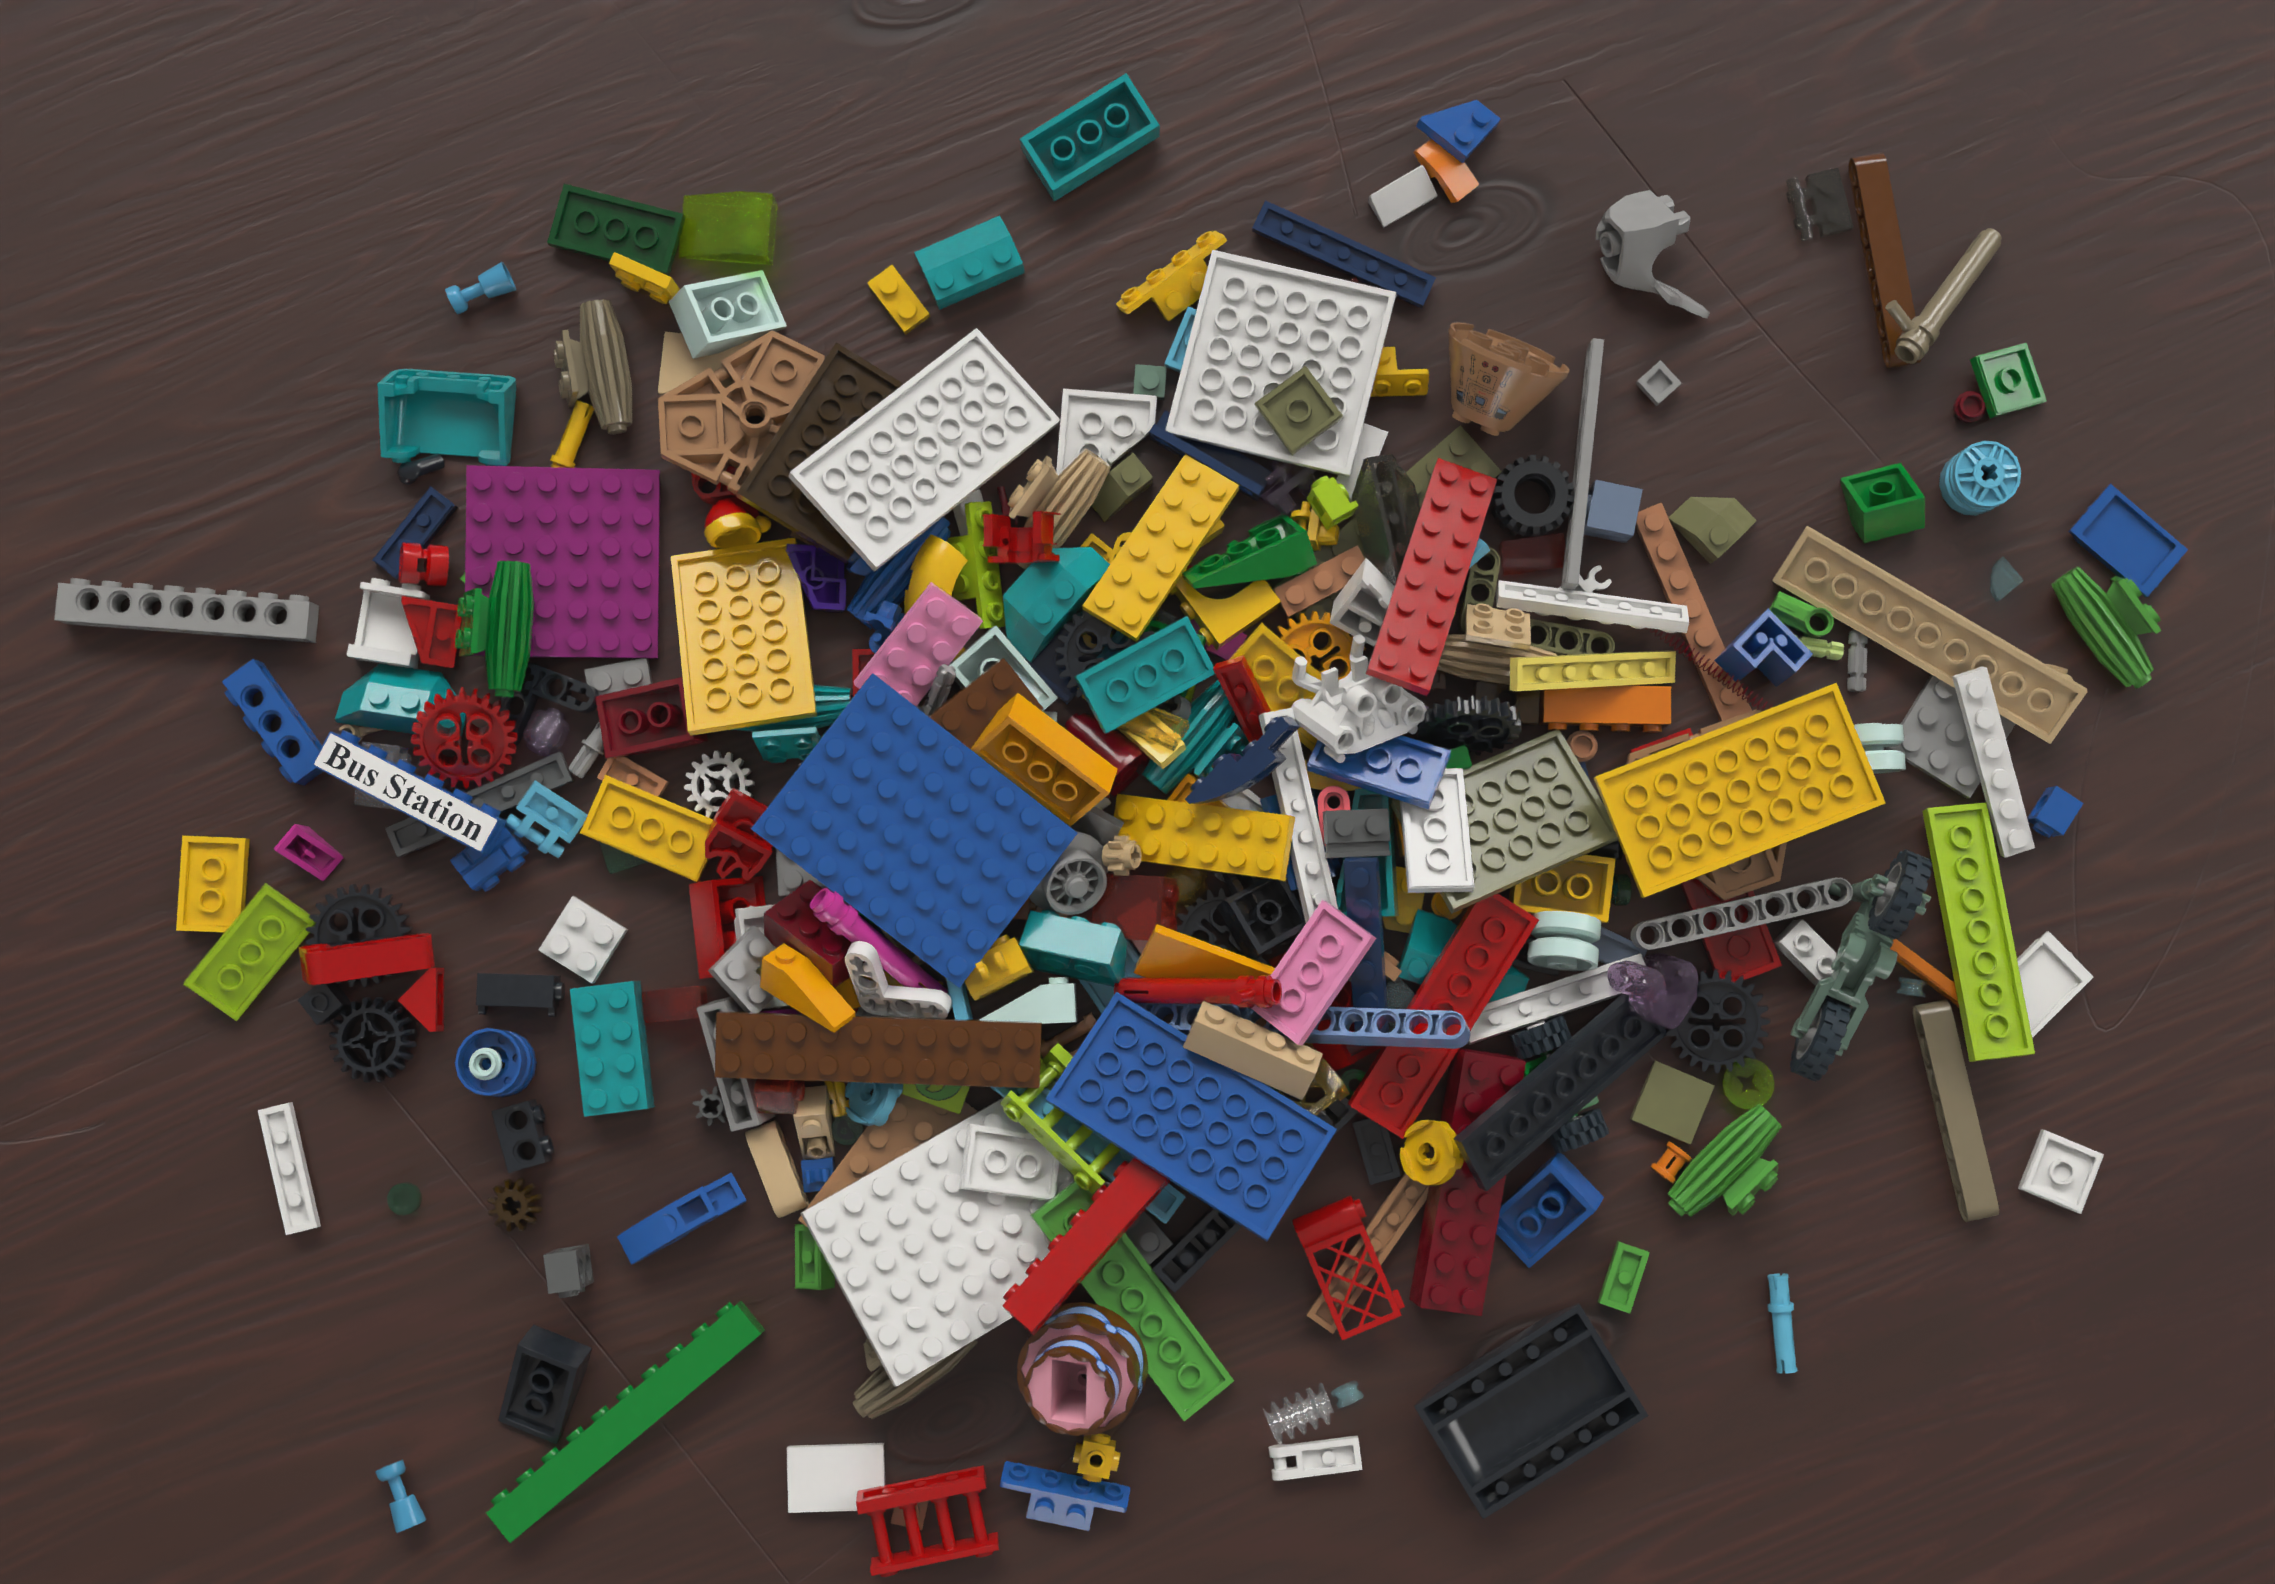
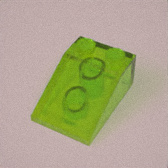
[679,191,778,265]

